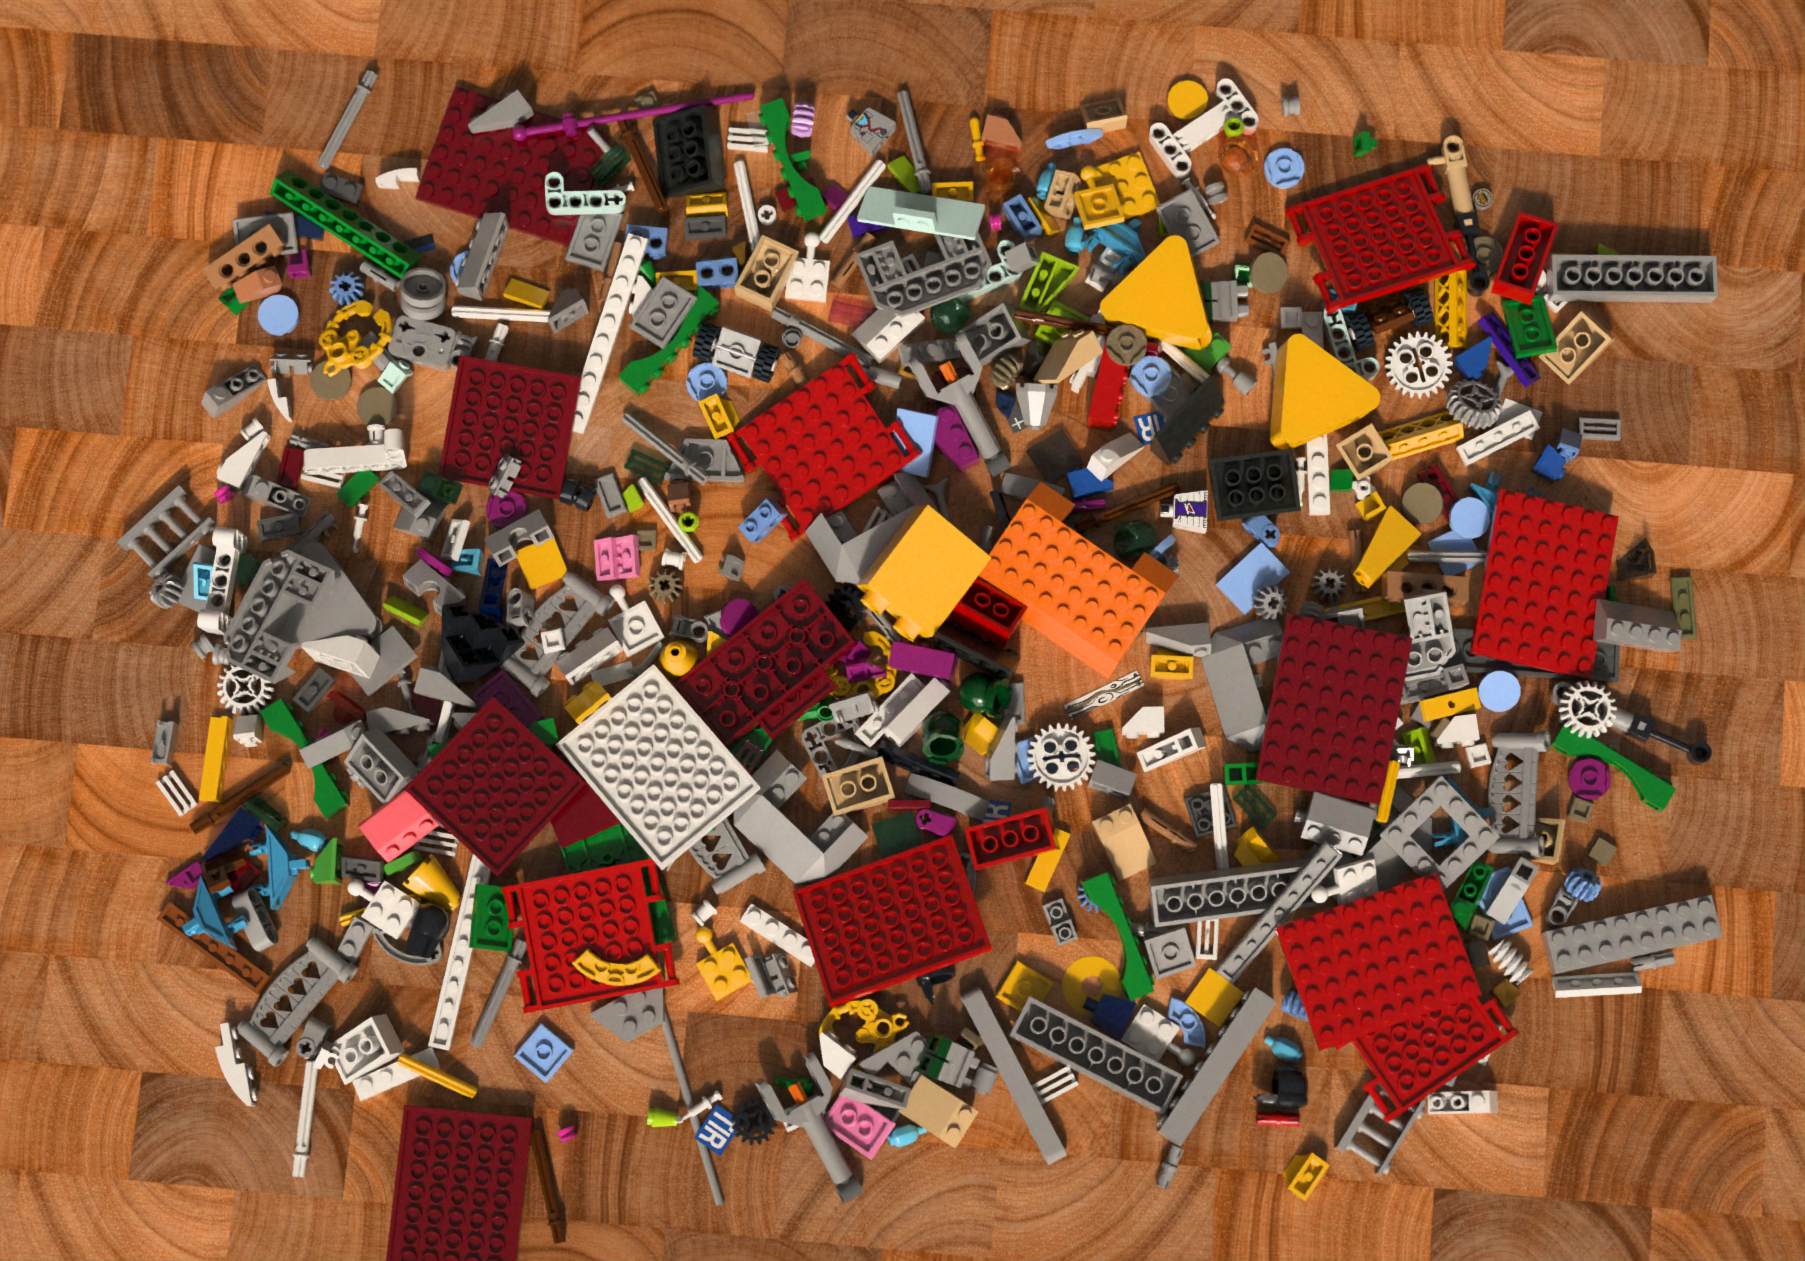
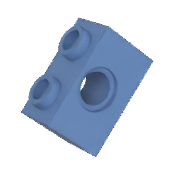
[1003,194,1042,243]

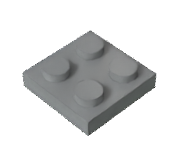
[1143,925,1197,980]

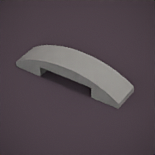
[1400,664,1470,705]
[904,773,990,822]

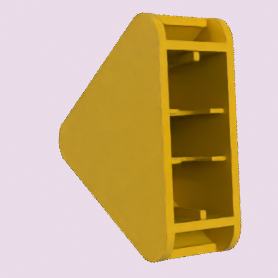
[1100,235,1212,350]
[1270,334,1380,450]

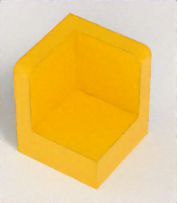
[1355,491,1386,523]

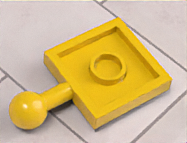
[1074,165,1125,230]
[696,926,751,1001]

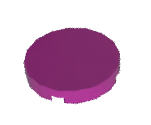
[486,491,528,530]
[416,546,453,576]
[720,599,759,638]
[1568,758,1611,801]

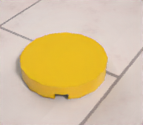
[1167,80,1208,121]

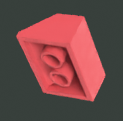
[358,790,439,863]

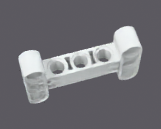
[1149,79,1259,179]
[197,526,248,635]

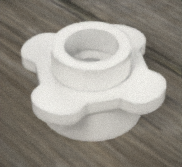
[1352,476,1376,500]

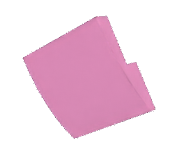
[594,534,640,582]

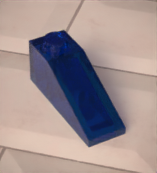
[479,558,509,623]
[202,807,265,861]

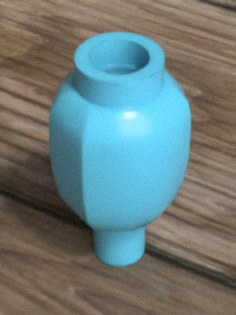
[1036,163,1056,200]
[1065,217,1085,256]
[290,829,329,851]
[1264,1035,1303,1064]
[887,1124,927,1147]

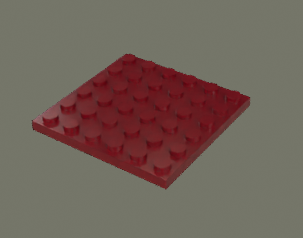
[438,355,583,500]
[404,697,586,877]

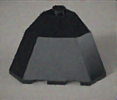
[441,602,525,685]

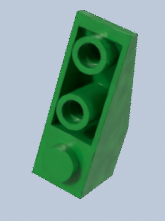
[1450,860,1494,931]

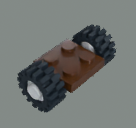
[1344,287,1434,351]

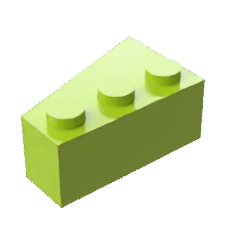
[1018,251,1080,313]

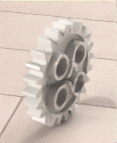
[1385,331,1453,399]
[1027,723,1096,792]

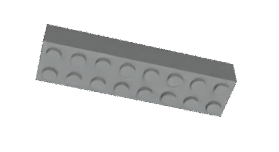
[1546,254,1718,303]
[1148,858,1324,927]
[1541,895,1723,976]
[1156,987,1277,1146]
[1008,996,1183,1115]

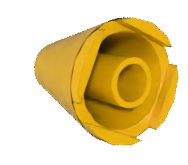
[658,640,700,681]
[402,853,461,911]

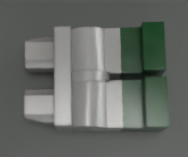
[1199,280,1249,323]
[917,1033,981,1088]

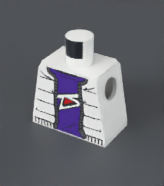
[1160,490,1208,534]

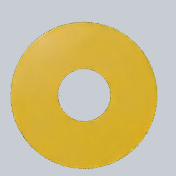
[1062,956,1122,1016]

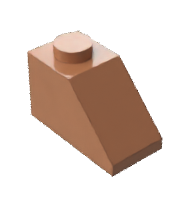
[981,114,1022,153]
[232,266,282,304]
[667,480,693,514]

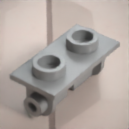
[269,352,314,375]
[488,453,522,498]
[765,952,798,998]

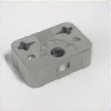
[388,316,456,372]

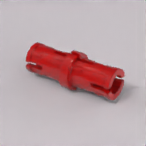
[1256,1111,1300,1128]

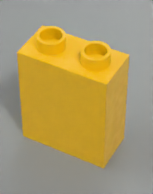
[856,505,992,641]

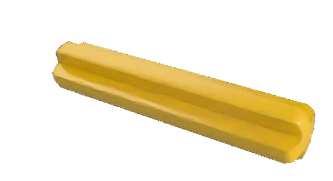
[1376,760,1400,823]

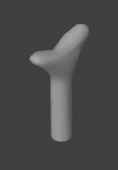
[587,126,624,166]
[1494,360,1514,398]
[923,477,950,521]
[627,641,665,675]
[835,736,878,759]

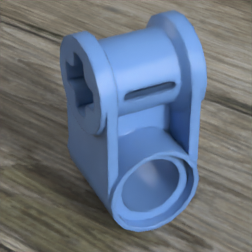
[1242,515,1280,548]

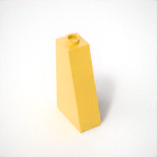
[1353,506,1422,588]

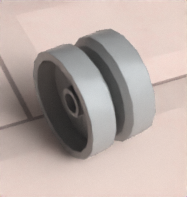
[400,268,446,320]

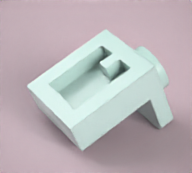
[377,360,414,394]

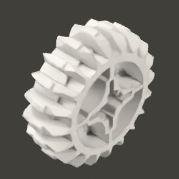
[217,664,274,716]
[1558,681,1617,738]

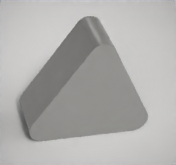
[278,542,383,649]

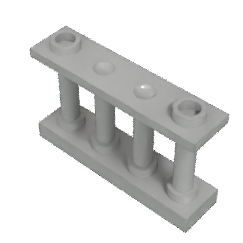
[117,485,216,580]
[1334,1083,1426,1176]

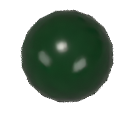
[958,672,1012,719]
[921,710,964,764]

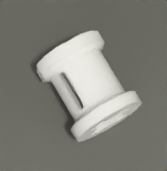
[239,418,267,442]
[367,424,386,445]
[662,548,687,571]
[690,899,718,927]

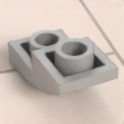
[1042,897,1078,946]

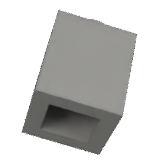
[1004,242,1041,273]

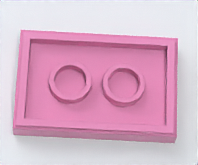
[824,1095,896,1160]

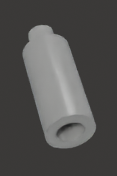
[863,366,903,389]

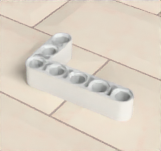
[304,429,407,475]

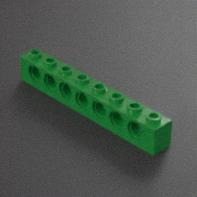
[269,169,422,279]

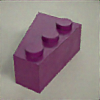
[929,404,979,472]
[888,639,959,683]

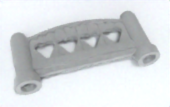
[500,571,615,698]
[1487,731,1550,857]
[688,817,767,895]
[236,937,359,1068]

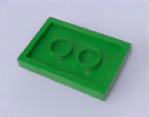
[1501,295,1558,359]
[469,884,517,952]

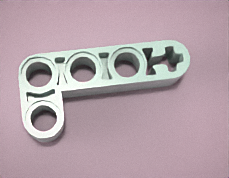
[545,172,626,215]
[950,240,1023,304]
[1322,309,1379,381]

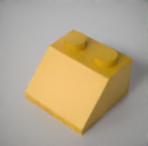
[564,680,612,725]

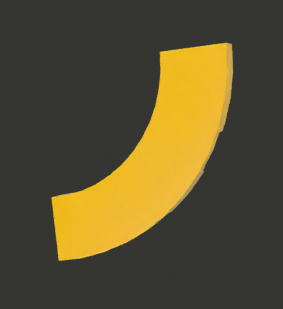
[572,949,662,986]

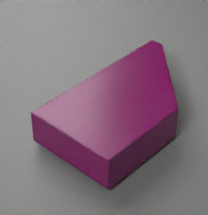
[845,658,887,683]
[165,860,204,889]

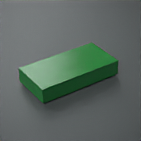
[336,470,380,510]
[1092,728,1122,768]

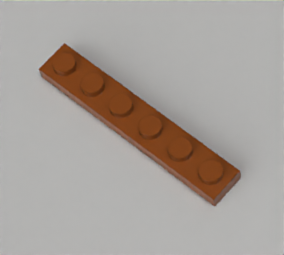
[157,902,271,994]

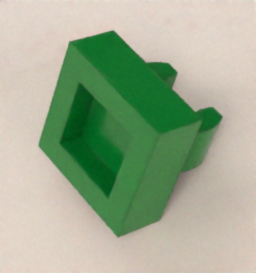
[1353,131,1377,157]
[789,150,811,172]

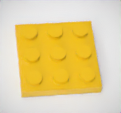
[1085,152,1161,223]

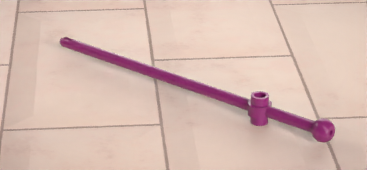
[513,92,755,141]

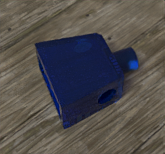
[1082,993,1137,1041]

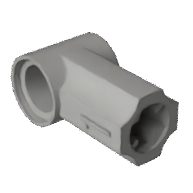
[358,331,395,373]

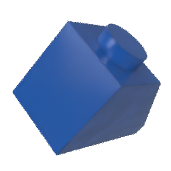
[1453,336,1493,381]
[1531,444,1566,483]
[1067,467,1114,500]

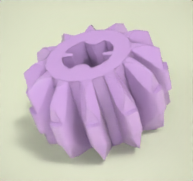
[791,102,815,137]

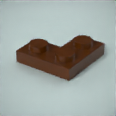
[200,847,246,894]

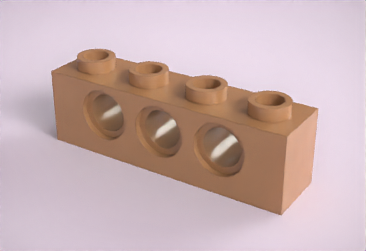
[202,224,287,291]
[1381,571,1469,609]

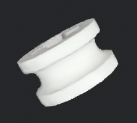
[758,205,777,226]

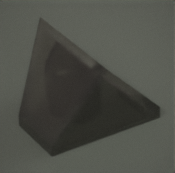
[1020,337,1052,382]
[1616,538,1657,581]

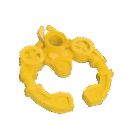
[319,300,393,377]
[826,631,897,717]
[819,999,909,1073]

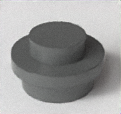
[782,328,802,348]

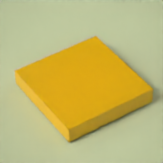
[515,538,568,590]
[996,961,1054,1012]
[1185,968,1244,1028]

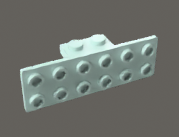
[857,186,985,240]

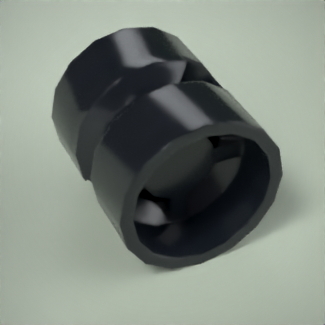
[559,477,597,512]

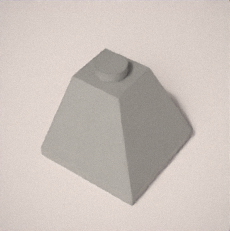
[547,287,589,334]
[394,495,448,543]

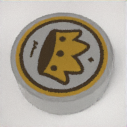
[1472,189,1493,210]

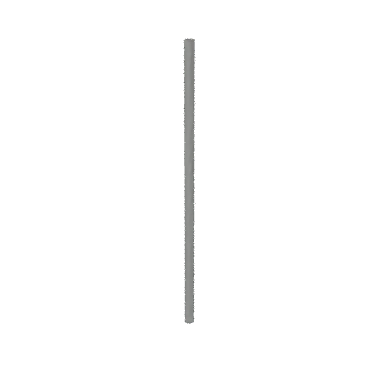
[661,1006,724,1206]

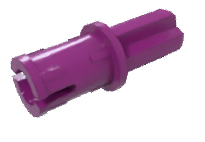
[1070,497,1106,514]

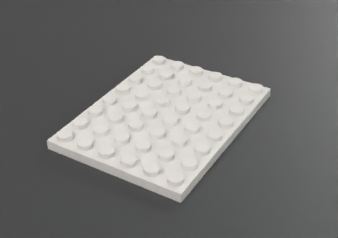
[556,664,761,870]

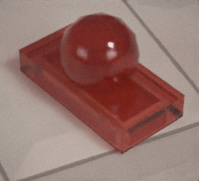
[327,690,367,724]

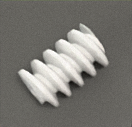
[1487,938,1534,985]

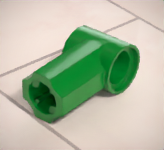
[797,694,836,721]

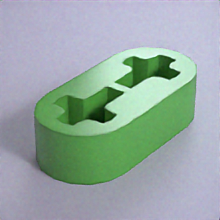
[384,850,424,877]

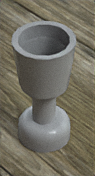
[1090,263,1133,286]
[1214,356,1258,396]

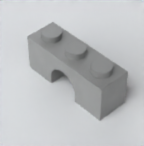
[484,509,554,567]
[403,559,466,616]

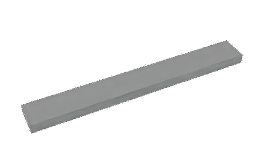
[1215,841,1343,984]

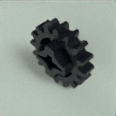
[825,586,867,632]
[731,1099,778,1145]

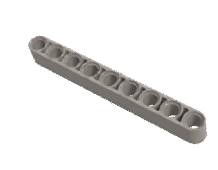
[959,985,1067,1165]

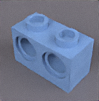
[624,224,669,260]
[696,256,739,291]
[738,498,788,543]

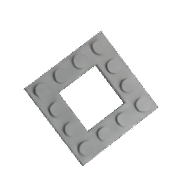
[1379,775,1500,891]

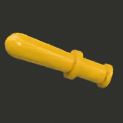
[969,117,986,161]

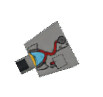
[846,108,897,158]

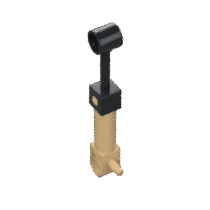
[1427,135,1490,297]

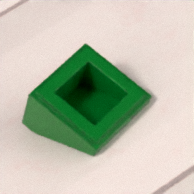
[1233,261,1253,288]
[218,287,250,315]
[1329,469,1353,492]

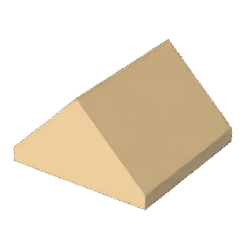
[1080,98,1127,132]
[1336,423,1394,480]
[1521,817,1566,865]

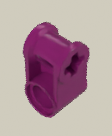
[915,809,957,838]

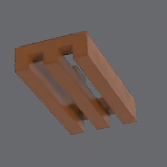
[1244,223,1291,258]

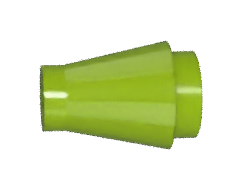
[1224,117,1244,144]
[678,511,699,533]
[646,1106,678,1127]

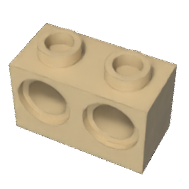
[1044,170,1082,219]

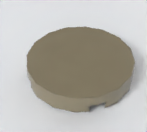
[1466,236,1504,276]
[1249,252,1288,294]
[1106,324,1147,366]
[310,361,352,401]
[357,387,398,426]
[1402,483,1444,524]

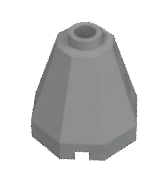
[1016,383,1058,430]

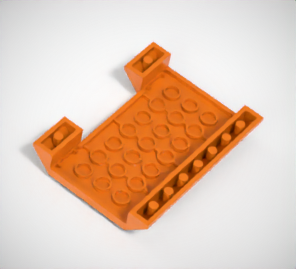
[977,481,1180,679]

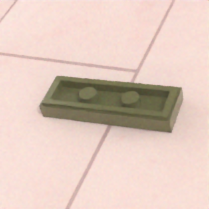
[1670,576,1697,640]

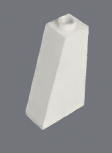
[884,677,950,748]

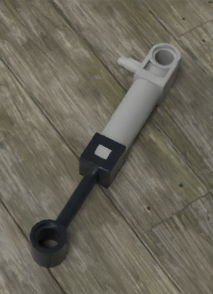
[1549,682,1712,765]

